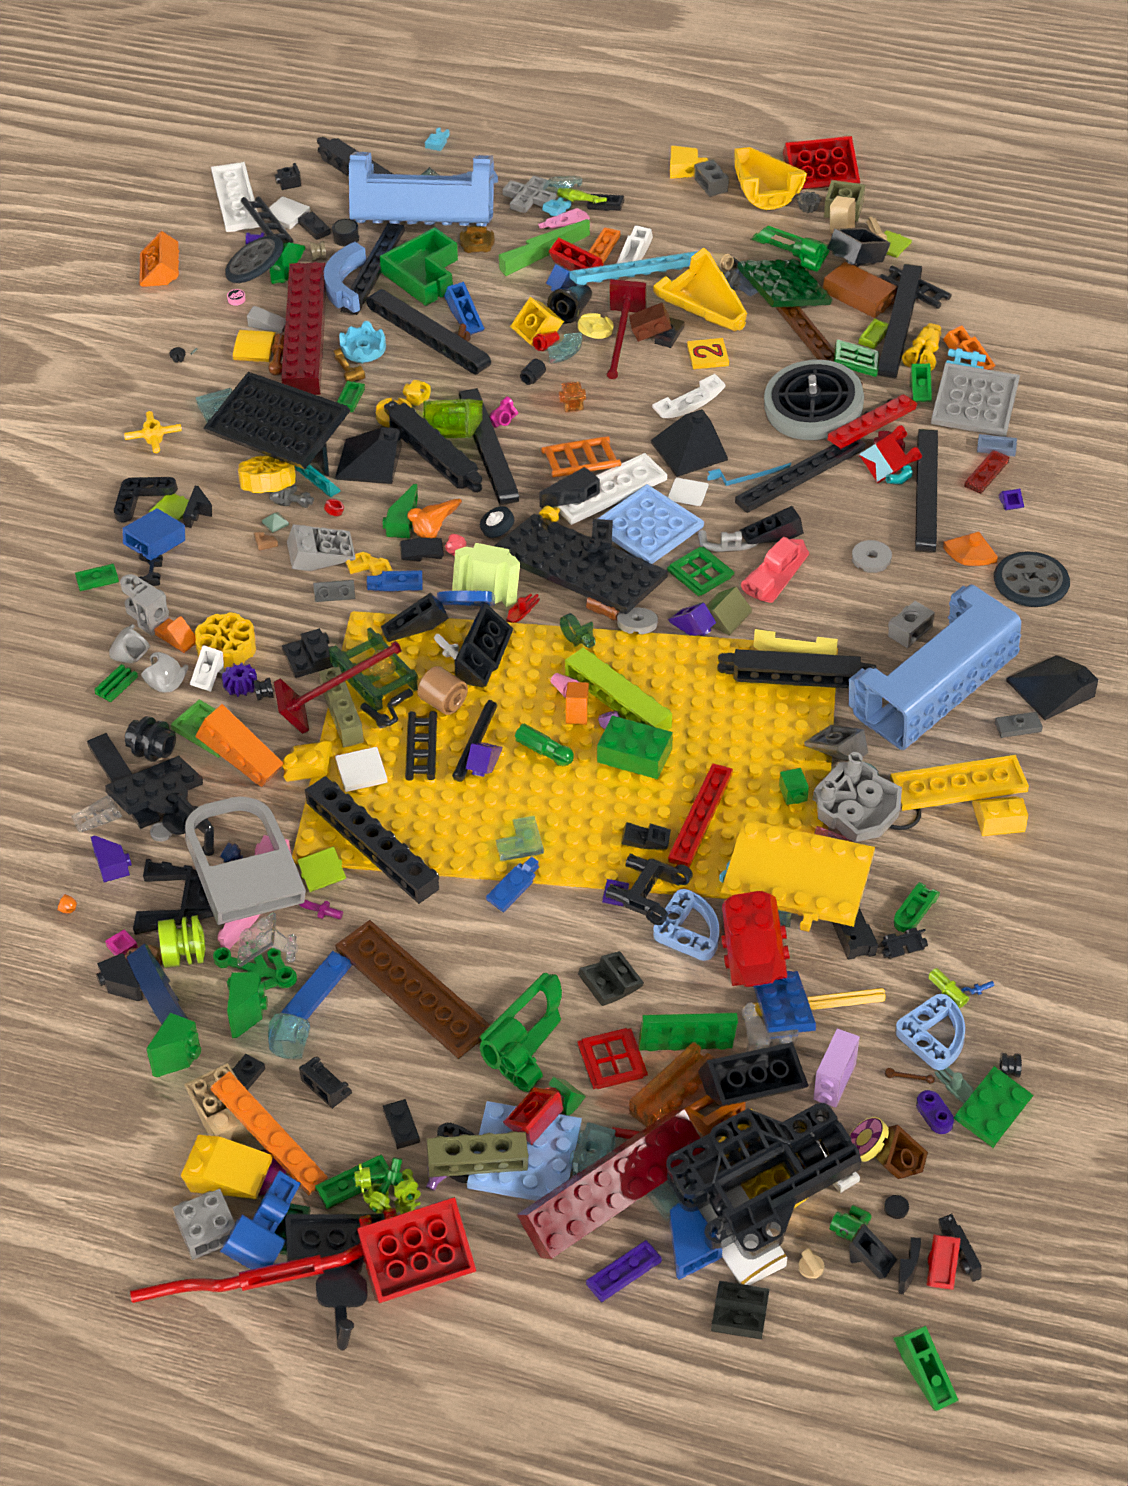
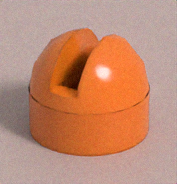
[58,894,77,914]

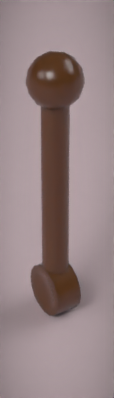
[885,1068,935,1084]

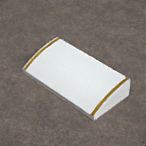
[699,1185,787,1285]

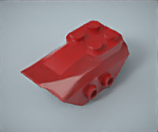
[721,891,790,987]

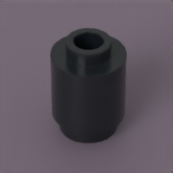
[520,359,546,385]

